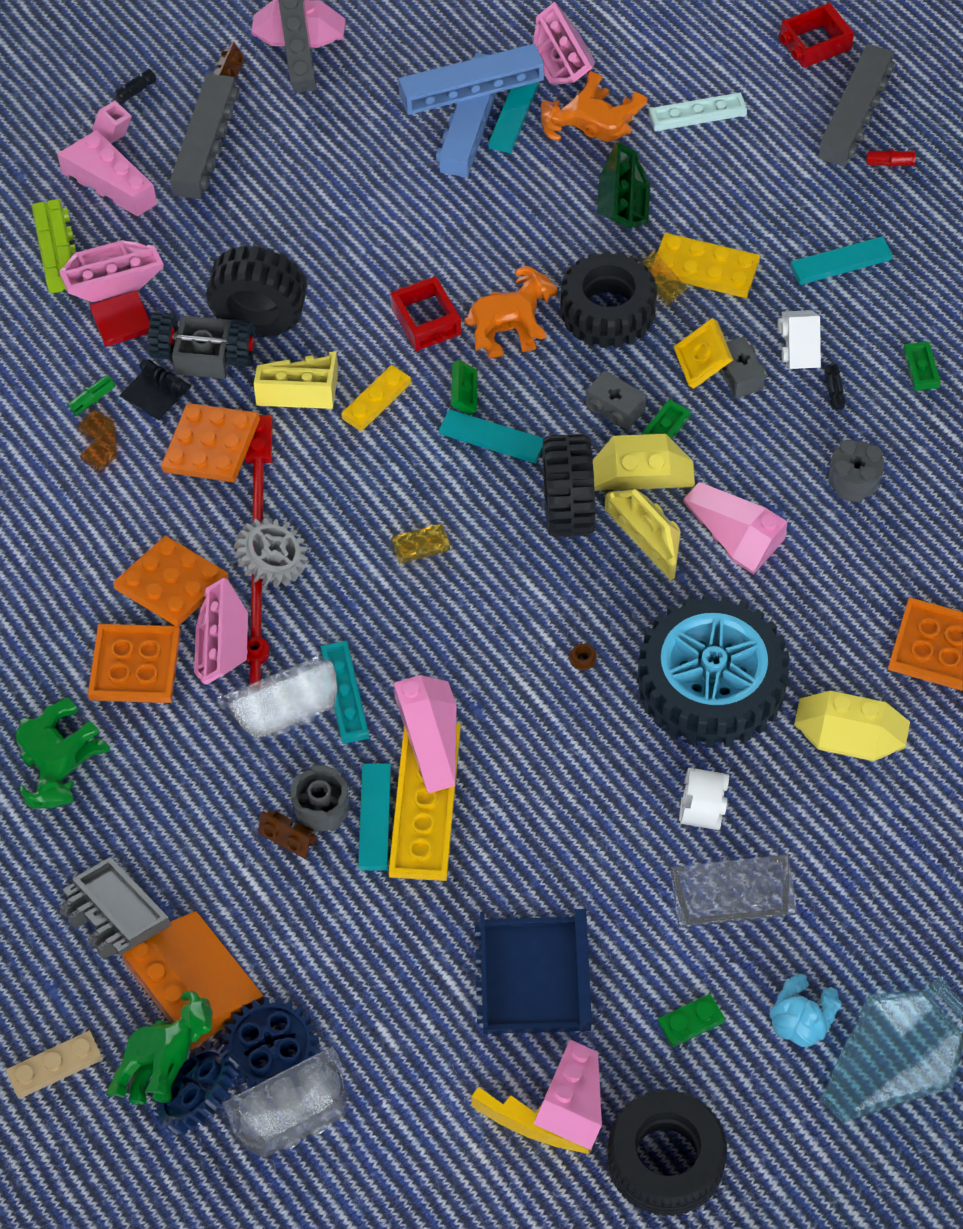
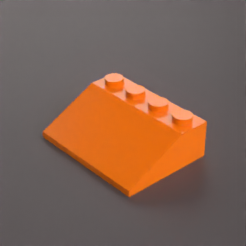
[121,911,264,1051]

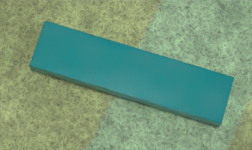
[489,82,539,154]
[790,236,893,285]
[439,409,544,464]
[320,640,370,744]
[358,764,391,871]

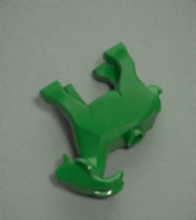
[15,697,110,809]
[106,991,213,1105]

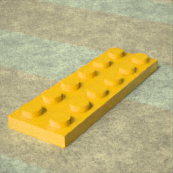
[389,723,461,881]

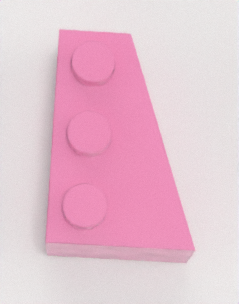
[534,1040,602,1150]

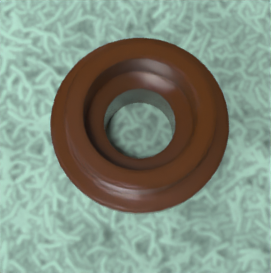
[569,644,597,671]

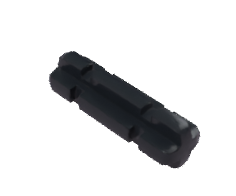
[115,69,156,103]
[825,364,846,410]

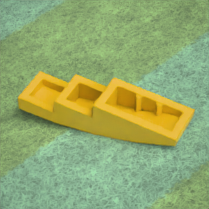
[471,1087,592,1154]

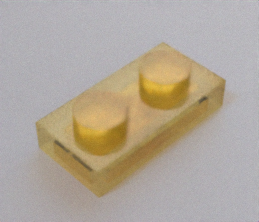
[642,251,687,306]
[391,524,450,564]

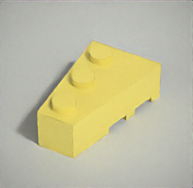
[254,351,338,409]

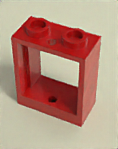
[779,3,854,68]
[390,276,462,352]

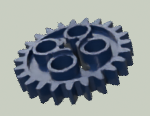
[221,997,320,1094]
[155,1042,240,1135]

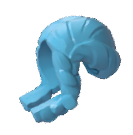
[769,974,842,1047]

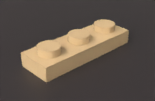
[6,1030,103,1099]

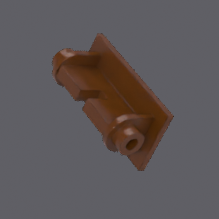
[213,41,245,81]
[258,810,318,859]

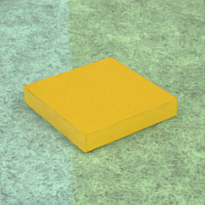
[674,318,733,389]

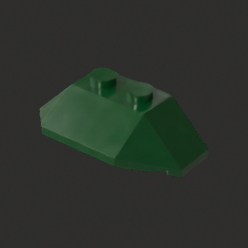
[597,142,650,229]

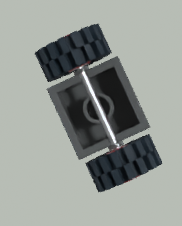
[148,312,256,379]

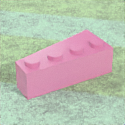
[57,130,157,216]

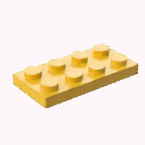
[651,233,761,299]

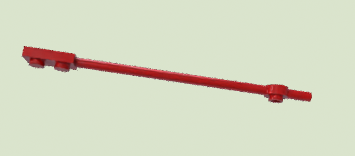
[245,415,273,689]

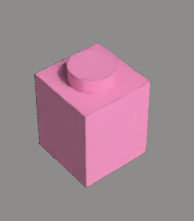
[92,101,132,144]

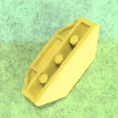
[593,434,695,491]
[605,489,681,581]
[794,691,910,761]

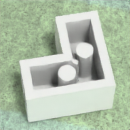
[778,310,821,369]

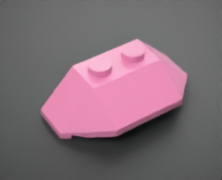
[251,0,346,48]
[533,2,595,85]
[59,240,164,302]
[194,578,248,685]

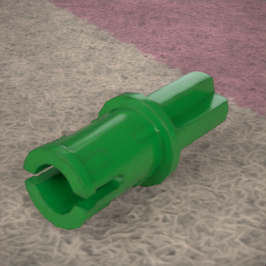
[67,375,115,417]

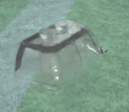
[217,656,337,739]
[671,854,797,928]
[223,1046,347,1158]

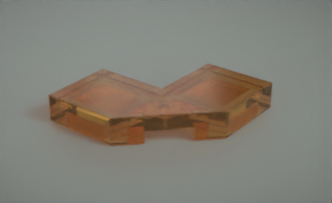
[78,409,118,473]

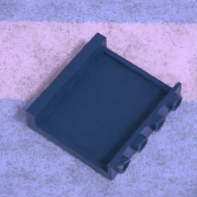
[475,909,592,1034]

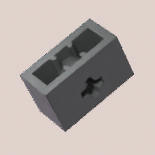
[720,336,767,399]
[586,370,647,430]

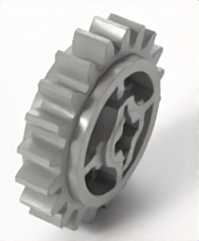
[234,518,308,588]

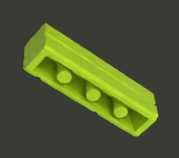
[32,199,77,294]

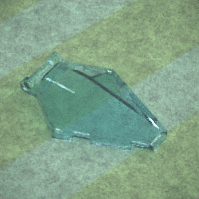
[821,976,963,1124]

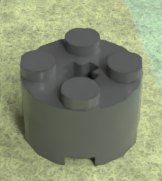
[828,439,884,502]
[291,765,350,831]

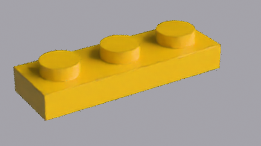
[341,365,411,432]

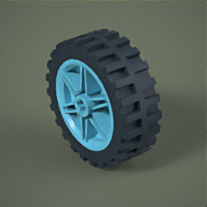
[637,595,790,748]

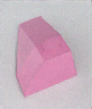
[683,482,788,575]
[394,675,457,794]

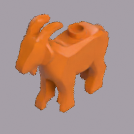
[541,71,648,142]
[464,266,558,359]

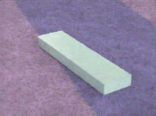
[649,92,747,131]

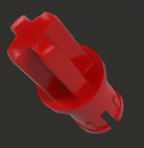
[866,149,916,168]

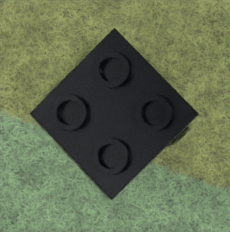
[119,359,191,420]

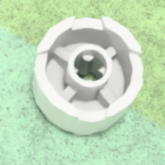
[679,768,729,830]

